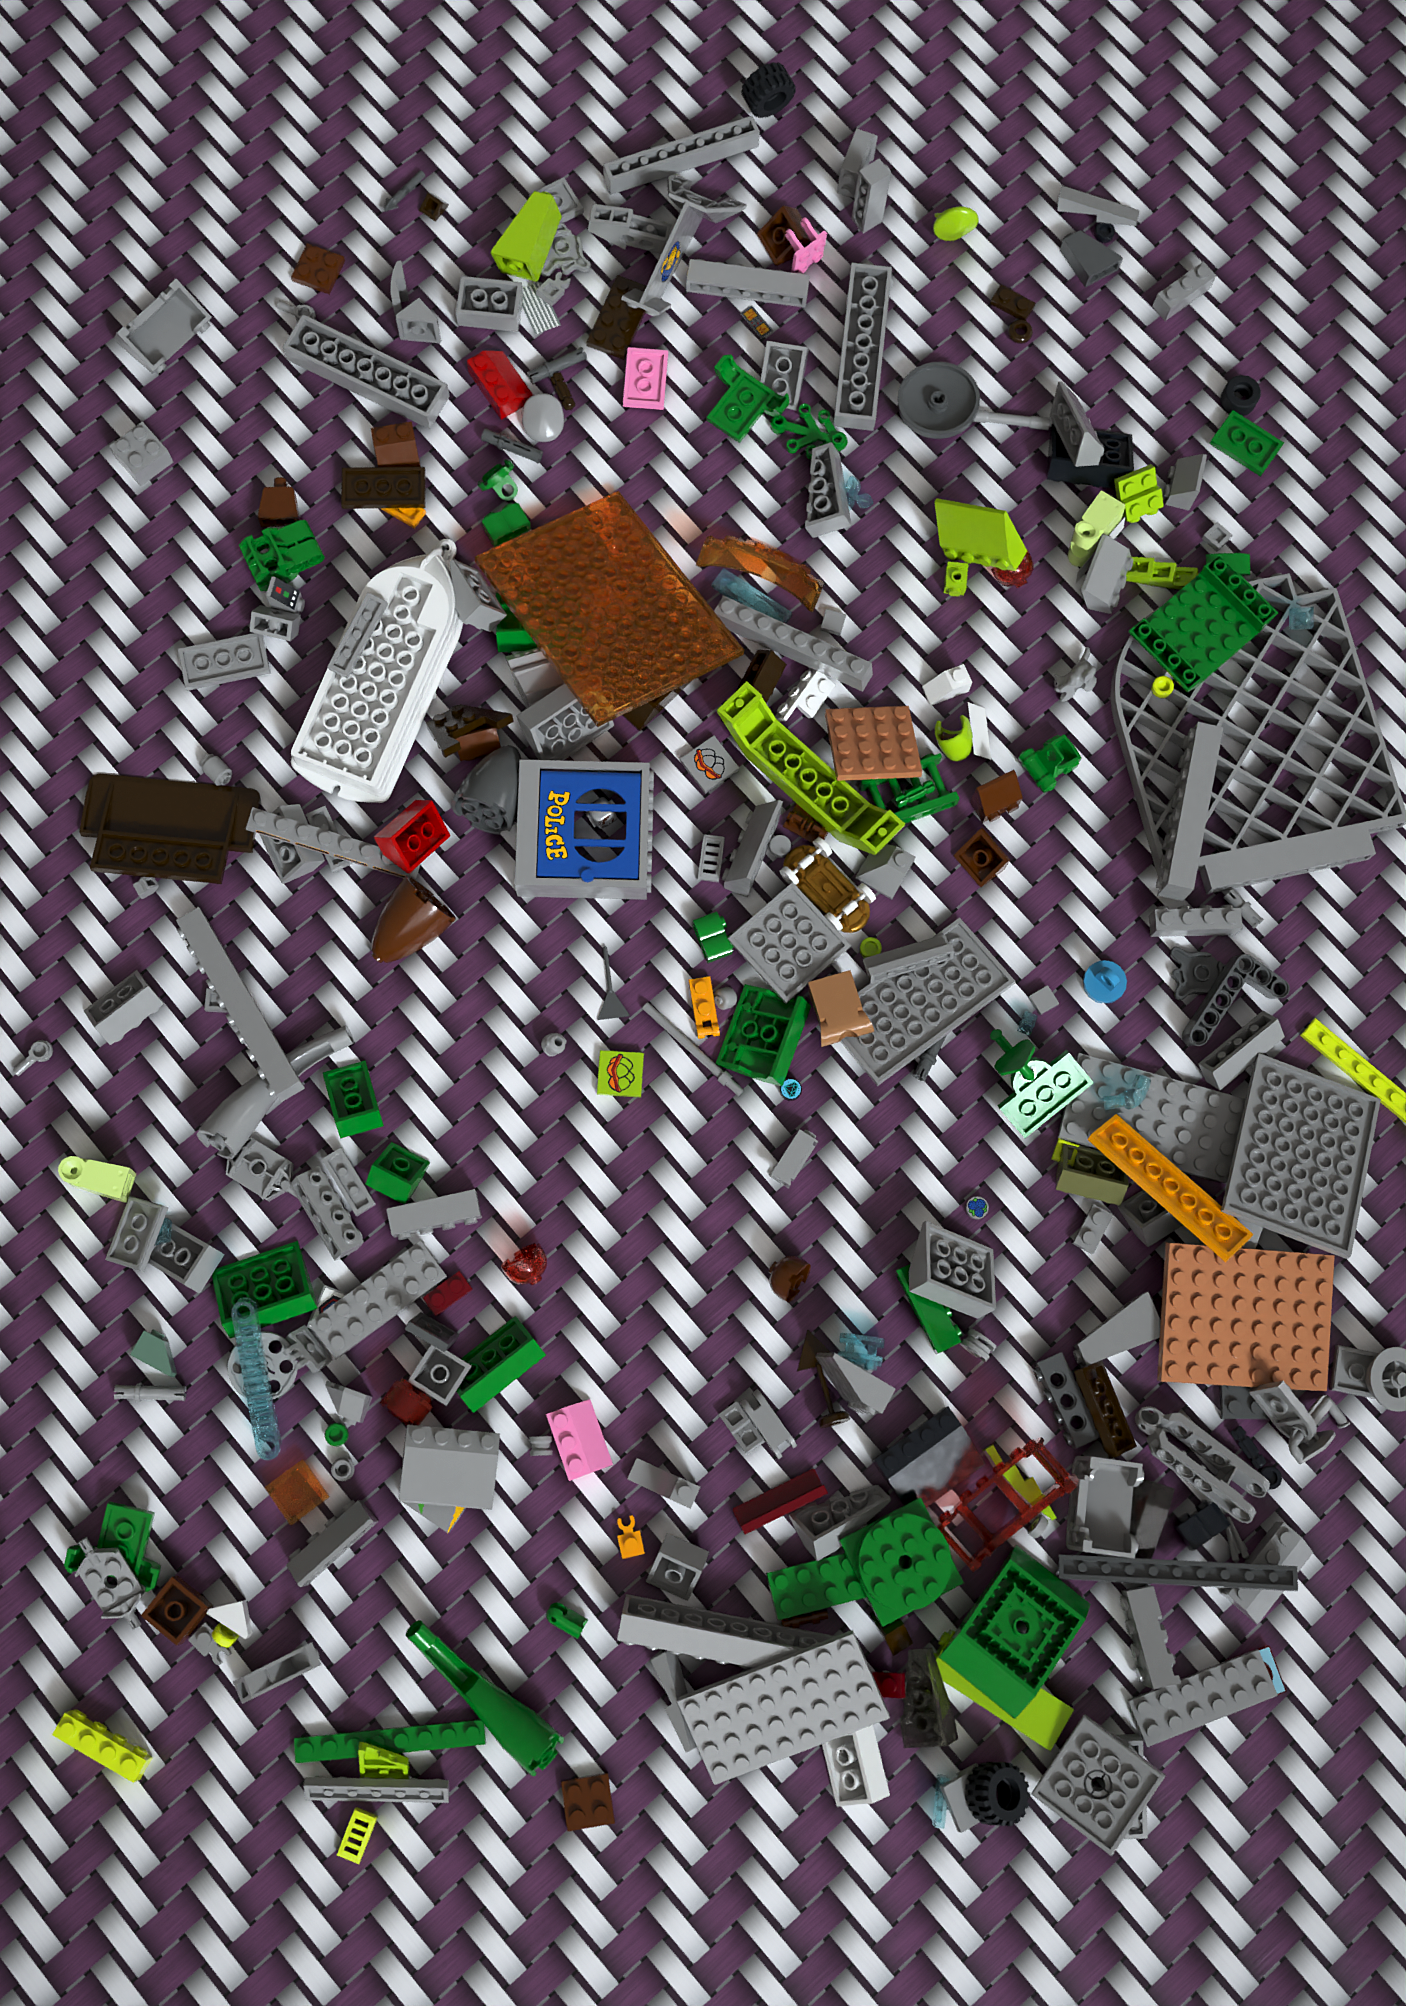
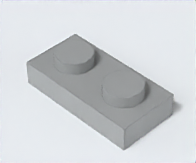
[1072,1204,1113,1254]

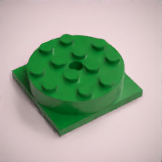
[839,1497,964,1627]

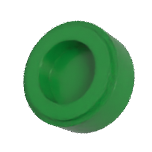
[325,1423,349,1446]

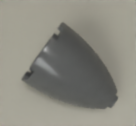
[451,745,521,834]

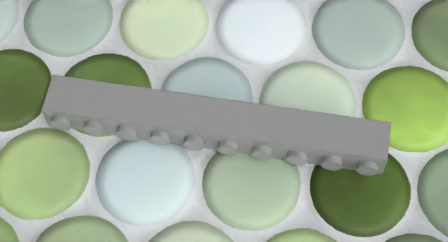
[176,907,305,1102]

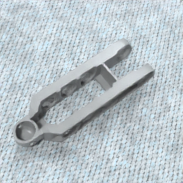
[1135,1406,1270,1523]

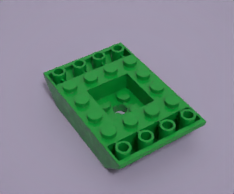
[939,1545,1091,1719]

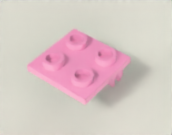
[785,217,827,273]

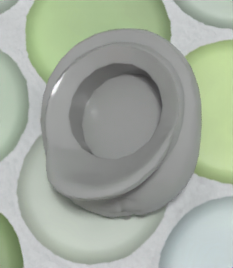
[522,393,564,442]

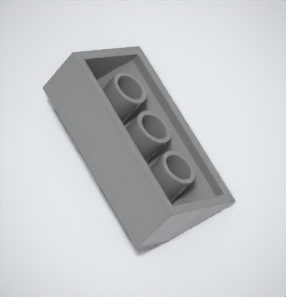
[1050,381,1104,467]
[286,1500,379,1587]
[1221,1522,1313,1625]

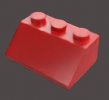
[467,350,533,420]
[374,800,451,874]

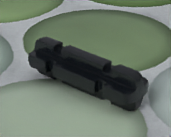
[1230,1426,1266,1469]

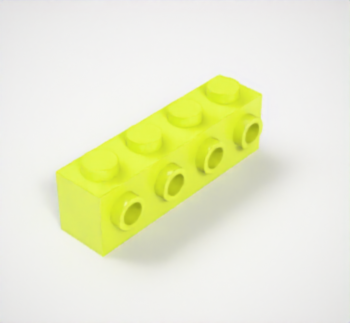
[52,1709,153,1783]

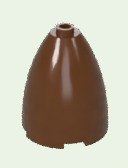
[371,876,456,963]

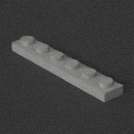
[304,1776,450,1803]

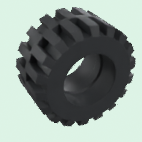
[741,62,796,118]
[965,1762,1030,1826]

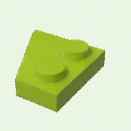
[358,1742,409,1779]

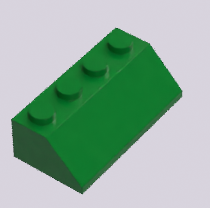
[895,1264,963,1354]
[456,1316,546,1413]

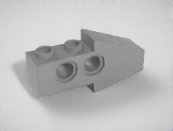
[588,204,672,254]

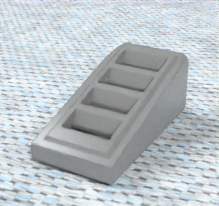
[698,834,725,883]

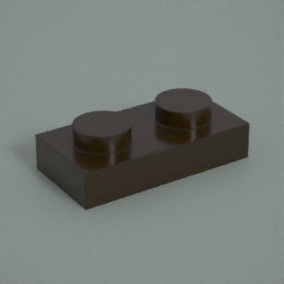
[990,284,1036,321]

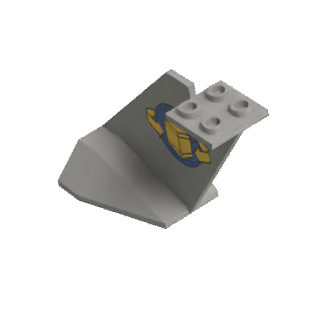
[621,174,747,316]

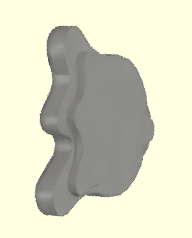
[541,223,591,277]

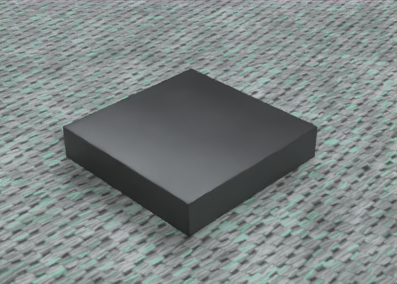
[405,1312,460,1352]

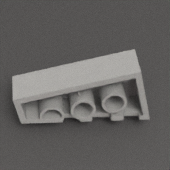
[805,442,852,538]
[1120,1585,1181,1689]

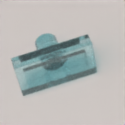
[932,1774,950,1829]

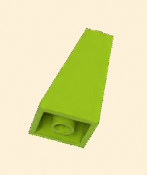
[491,191,562,282]

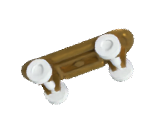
[780,837,876,933]

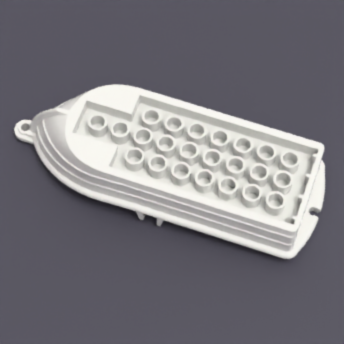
[291,539,463,803]

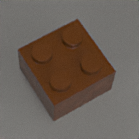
[141,1576,213,1646]

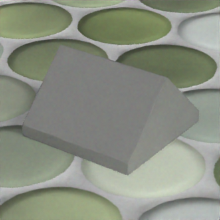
[396,298,441,343]

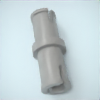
[1224,889,1264,929]

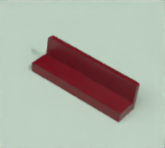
[733,1469,828,1535]

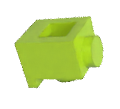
[943,561,969,596]

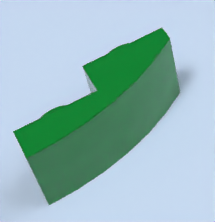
[1206,553,1250,576]

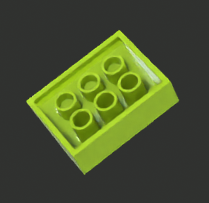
[935,498,1027,571]

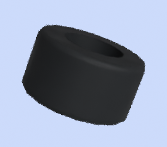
[1220,375,1261,416]

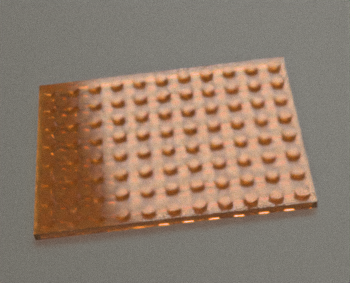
[475,491,744,727]

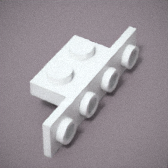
[775,668,836,721]

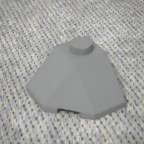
[325,1381,373,1426]

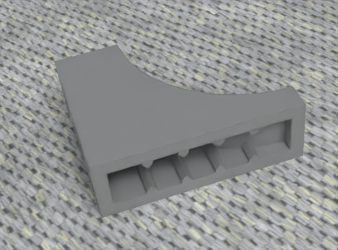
[627,1458,700,1509]

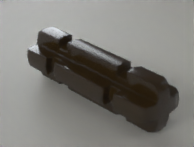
[551,372,576,411]

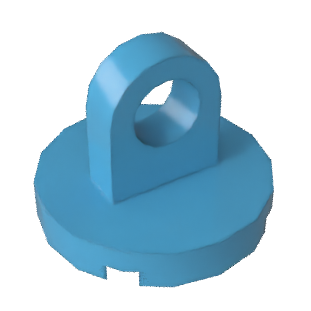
[1083,960,1127,1003]

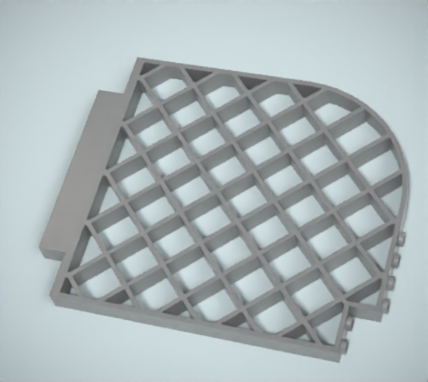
[1110,573,1406,895]

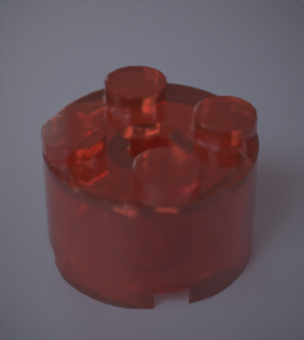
[379,1378,433,1426]

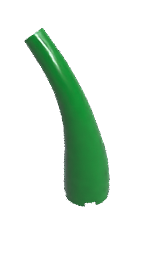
[406,1620,564,1776]

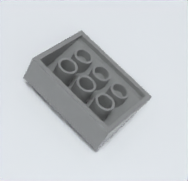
[516,669,614,761]
[722,800,783,898]
[909,1221,996,1319]
[815,1353,895,1415]
[398,1425,500,1510]

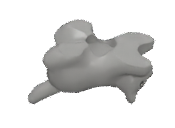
[1053,647,1097,702]

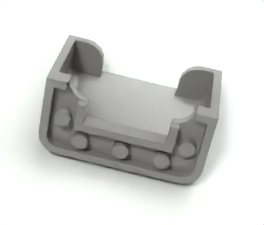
[114,279,212,374]
[1066,1456,1144,1559]

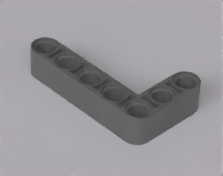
[1182,954,1290,1046]

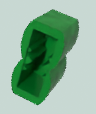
[482,503,531,547]
[692,912,734,963]

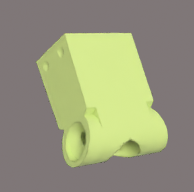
[1068,490,1126,567]
[58,1156,136,1203]

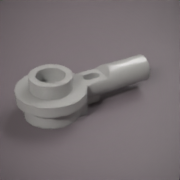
[277,301,316,322]
[13,1040,53,1076]

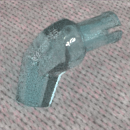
[1103,1075,1151,1110]

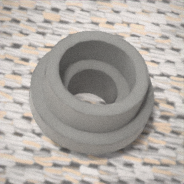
[331,1458,355,1481]

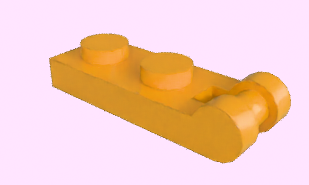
[689,976,720,1039]

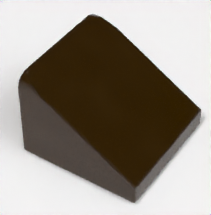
[419,192,449,221]

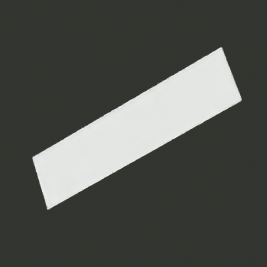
[1076,517,1125,583]

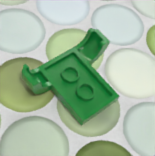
[707,354,789,443]
[64,1502,161,1592]

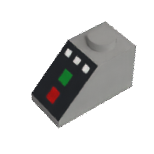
[266,577,305,614]

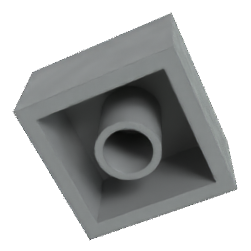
[109,422,173,487]

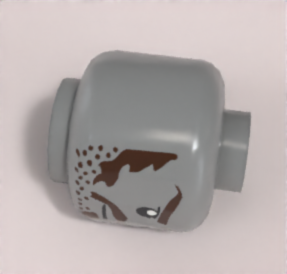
[585,797,617,829]

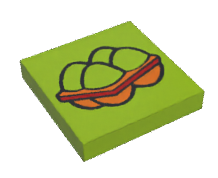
[597,1050,644,1097]

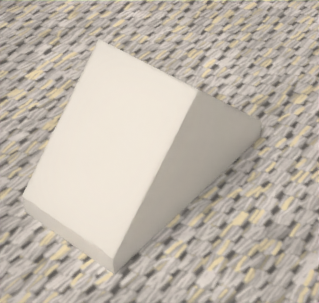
[207,1600,252,1639]

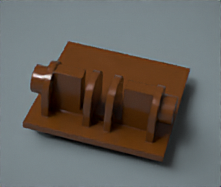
[783,804,829,843]

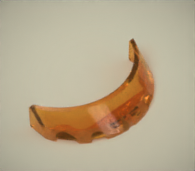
[696,535,824,612]

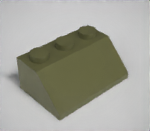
[1055,1143,1129,1206]

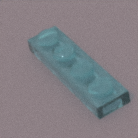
[712,568,792,624]

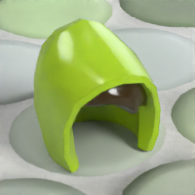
[935,715,973,762]

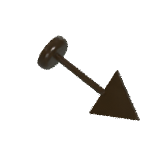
[797,1330,850,1428]

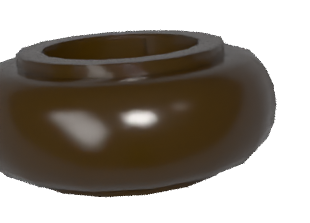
[1008,320,1033,344]

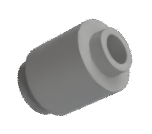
[200,754,232,786]

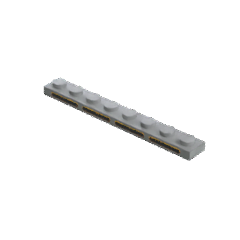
[246,807,420,880]

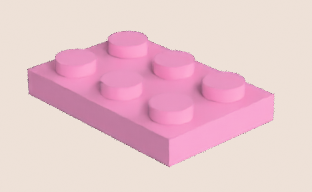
[623,347,668,410]

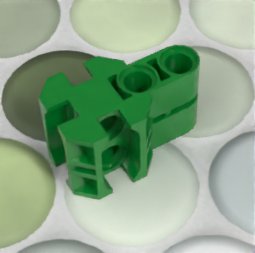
[239,520,325,591]

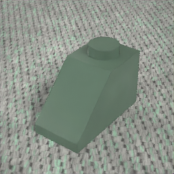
[130,1329,177,1378]

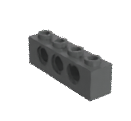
[1033,1352,1100,1448]

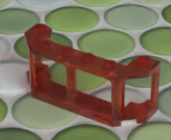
[937,1437,1080,1572]

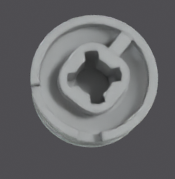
[960,1328,997,1362]

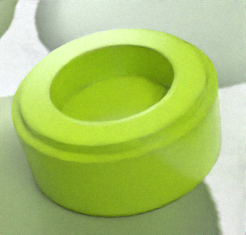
[859,937,882,958]

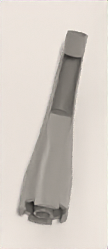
[197,1025,354,1159]

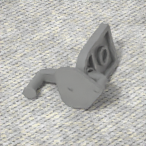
[1249,1381,1350,1464]

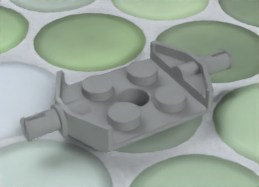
[226,1137,297,1202]
[74,1537,145,1630]

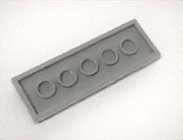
[309,1240,447,1360]
[1127,1649,1278,1747]

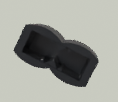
[1174,1500,1231,1551]

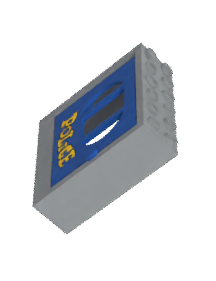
[515,760,654,900]

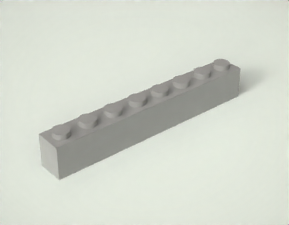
[603,116,760,195]
[713,595,873,692]

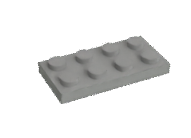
[178,633,271,691]

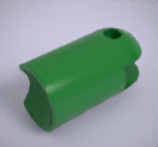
[546,1603,588,1639]

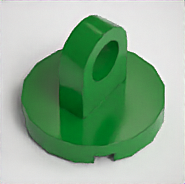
[477,459,518,501]

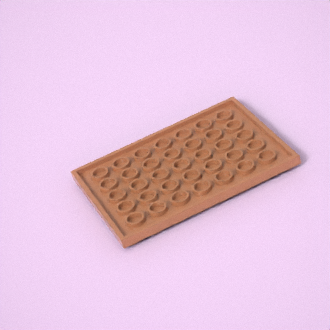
[1157,1242,1335,1391]

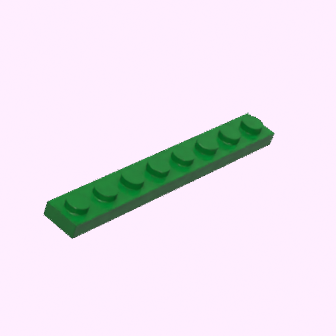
[294,1719,486,1763]

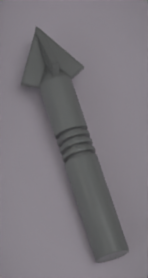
[384,170,425,211]

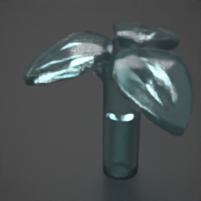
[846,476,873,510]

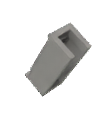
[770,1129,818,1189]

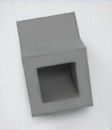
[133,877,159,899]

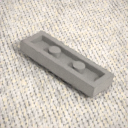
[305,806,353,873]
[322,1147,376,1216]

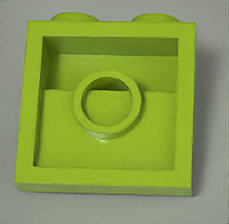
[1114,464,1164,523]

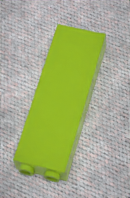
[926,1629,1074,1752]

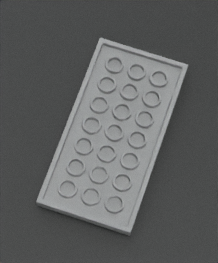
[840,918,1015,1086]
[1057,1053,1246,1185]
[677,1630,890,1785]

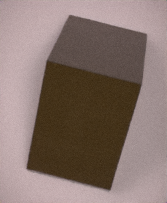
[869,1611,913,1656]

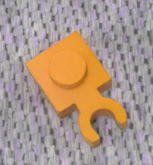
[617,1515,645,1559]

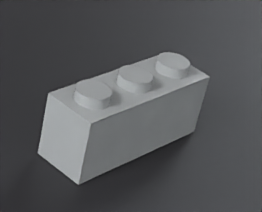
[1152,261,1216,321]

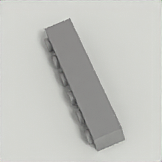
[686,259,810,308]

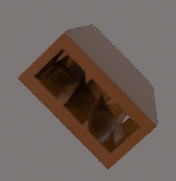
[258,477,300,527]

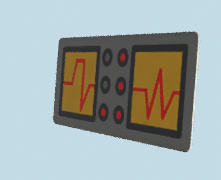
[740,305,773,338]

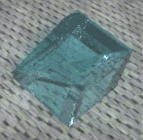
[1289,606,1314,630]

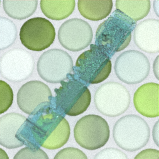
[231,1297,282,1460]

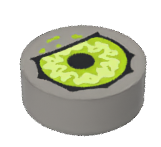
[1027,1515,1048,1538]

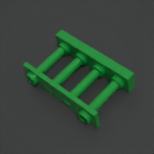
[859,753,960,824]

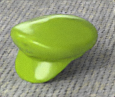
[933,206,979,241]

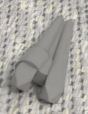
[1225,1517,1249,1563]

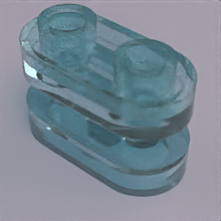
[838,1333,885,1371]

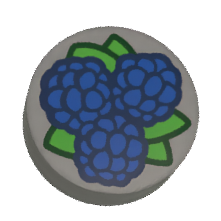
[965,1196,989,1220]

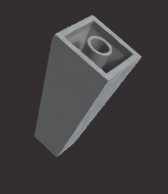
[1073,1292,1161,1367]

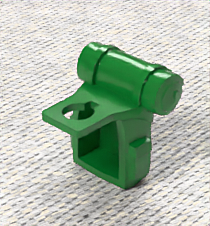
[1018,734,1082,793]

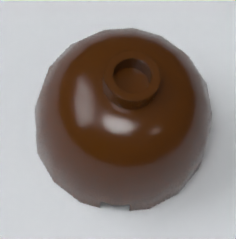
[769,1256,811,1302]

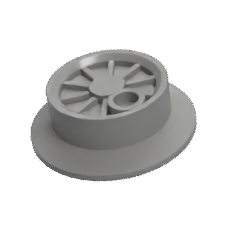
[1366,1347,1406,1412]

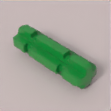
[894,780,935,808]

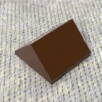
[953,828,1010,887]

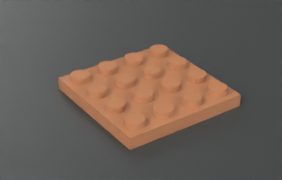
[825,706,923,781]

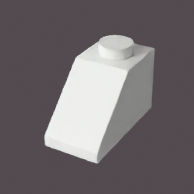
[922,664,972,706]

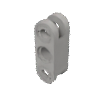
[739,1389,797,1459]

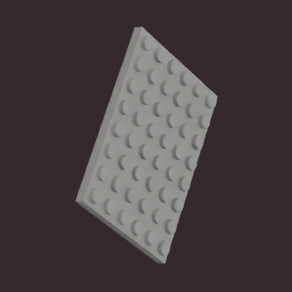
[1221,1053,1381,1259]

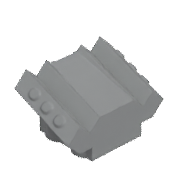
[505,646,565,708]

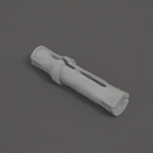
[114,1383,187,1402]

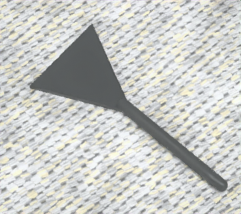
[598,946,630,1020]

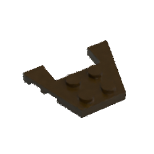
[426,704,514,758]

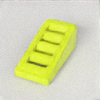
[337,1807,378,1864]

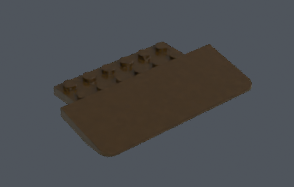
[79,774,261,884]

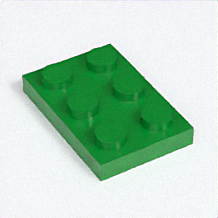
[1209,410,1284,477]

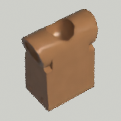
[808,970,874,1047]

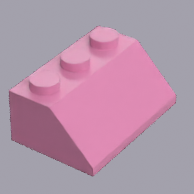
[546,1399,613,1481]

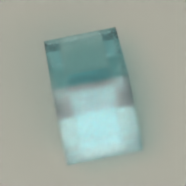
[1017,1011,1038,1036]

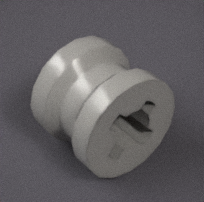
[529,1436,553,1456]

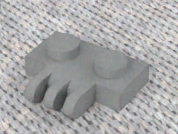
[283,1325,332,1374]

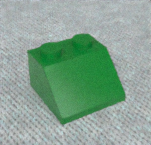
[365,1142,430,1205]

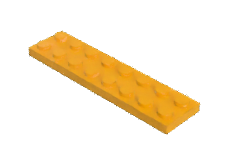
[1088,1114,1254,1262]

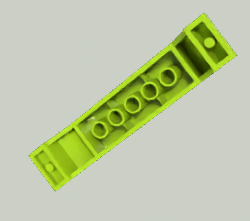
[717,681,905,855]

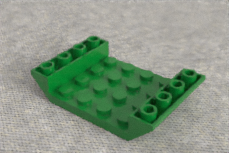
[1129,553,1278,692]

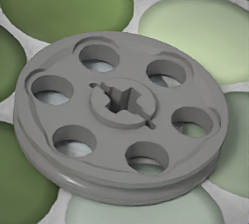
[227,1331,298,1402]

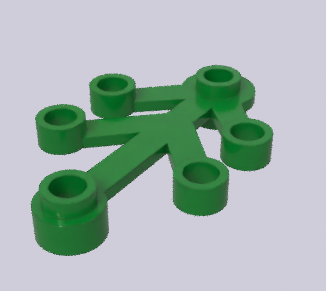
[770,403,848,459]

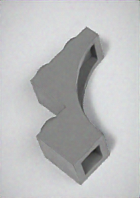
[233,1642,322,1704]

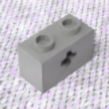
[249,605,301,641]

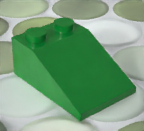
[323,1061,384,1139]

